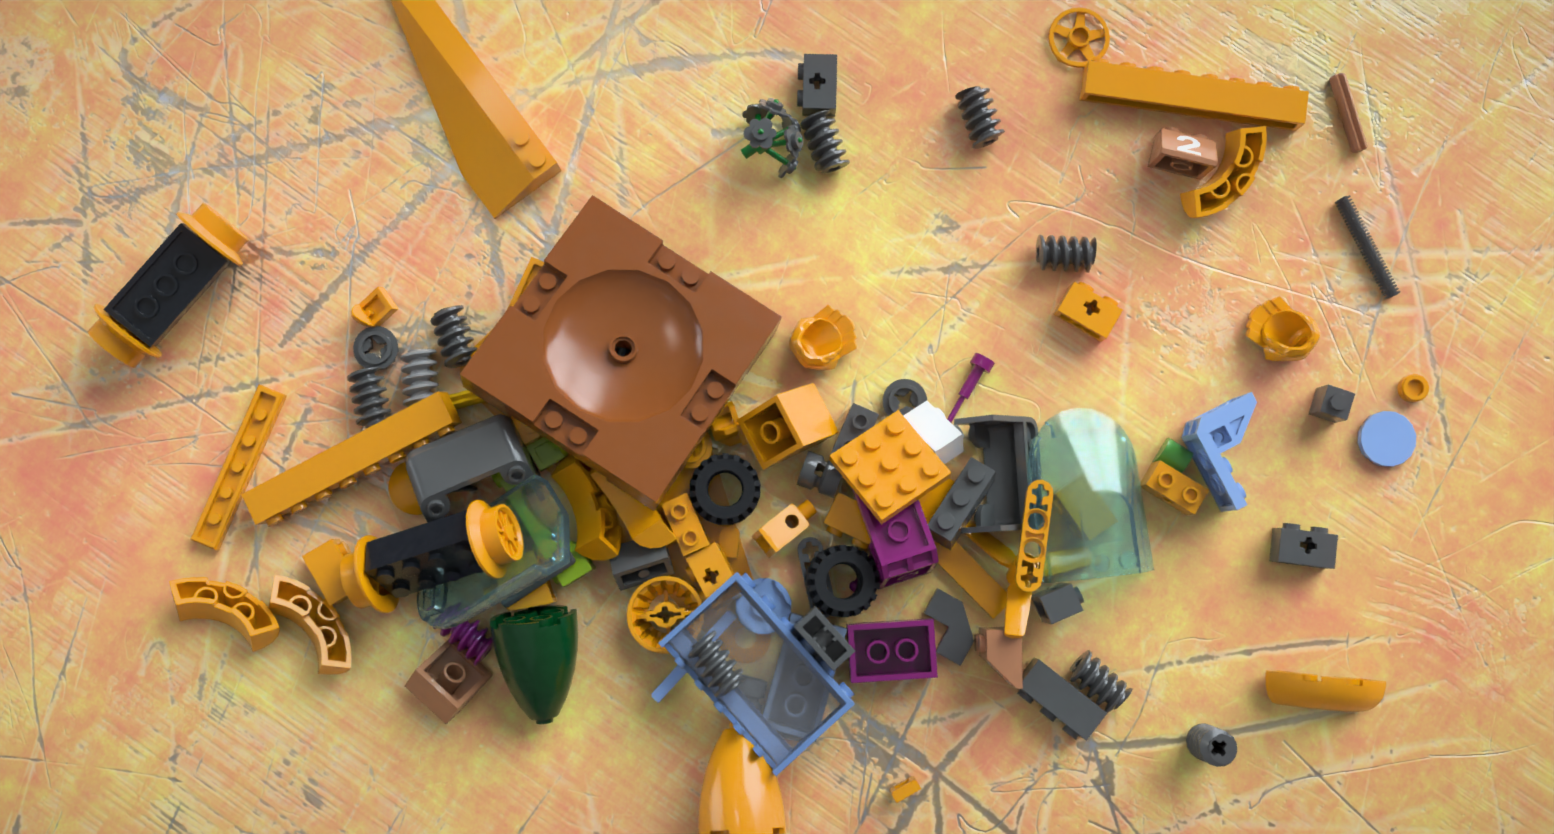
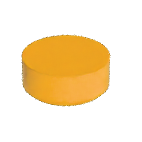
[1397,374,1429,403]

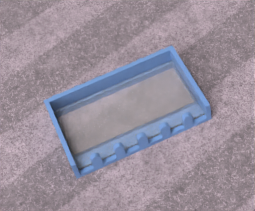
[658,572,855,776]

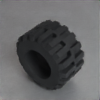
[689,453,761,525]
[805,545,880,617]

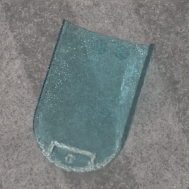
[1028,408,1154,583]
[417,474,570,629]

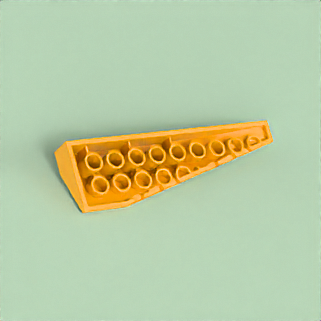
[391,0,562,219]

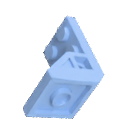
[1181,392,1257,512]

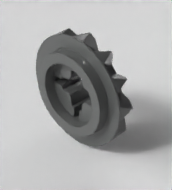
[353,326,399,370]
[882,379,927,416]

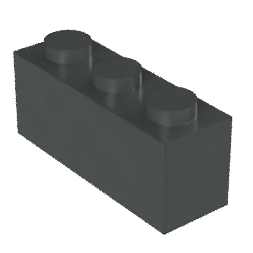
[928,457,996,550]
[1017,657,1107,741]

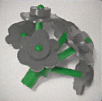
[741,98,803,178]

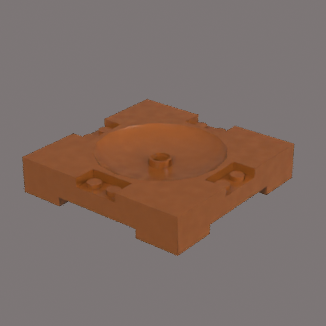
[460,195,782,511]

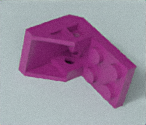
[852,489,939,590]

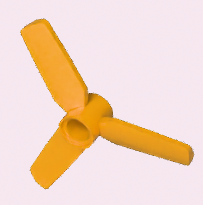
[964,519,1092,639]

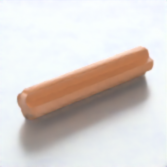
[1329,73,1368,153]

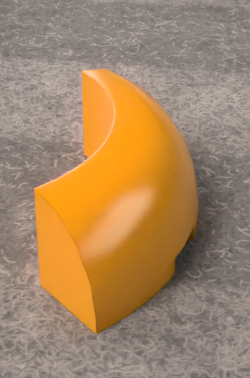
[1180,126,1267,218]
[551,454,622,561]
[590,468,676,549]
[268,575,351,675]
[169,577,280,652]
[1265,670,1386,712]

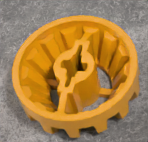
[627,576,705,654]

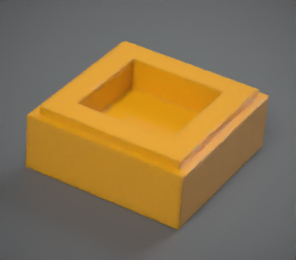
[889,776,921,803]

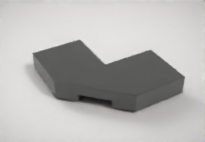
[924,588,974,666]

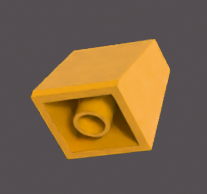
[737,383,839,470]

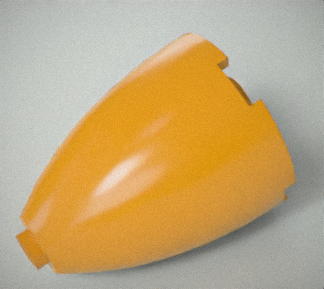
[698,723,786,834]

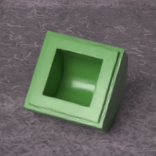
[1152,438,1193,473]

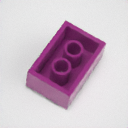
[846,618,938,683]

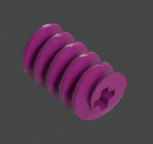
[433,604,494,666]

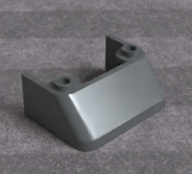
[405,414,546,522]
[954,415,1044,533]

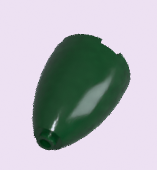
[490,605,578,724]

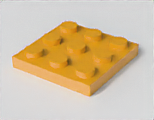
[829,410,951,525]

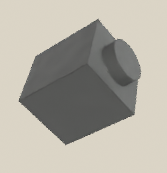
[1309,384,1355,423]

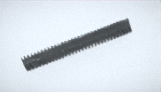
[1335,195,1400,299]

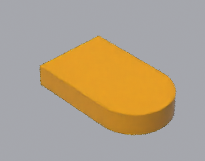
[719,525,740,558]

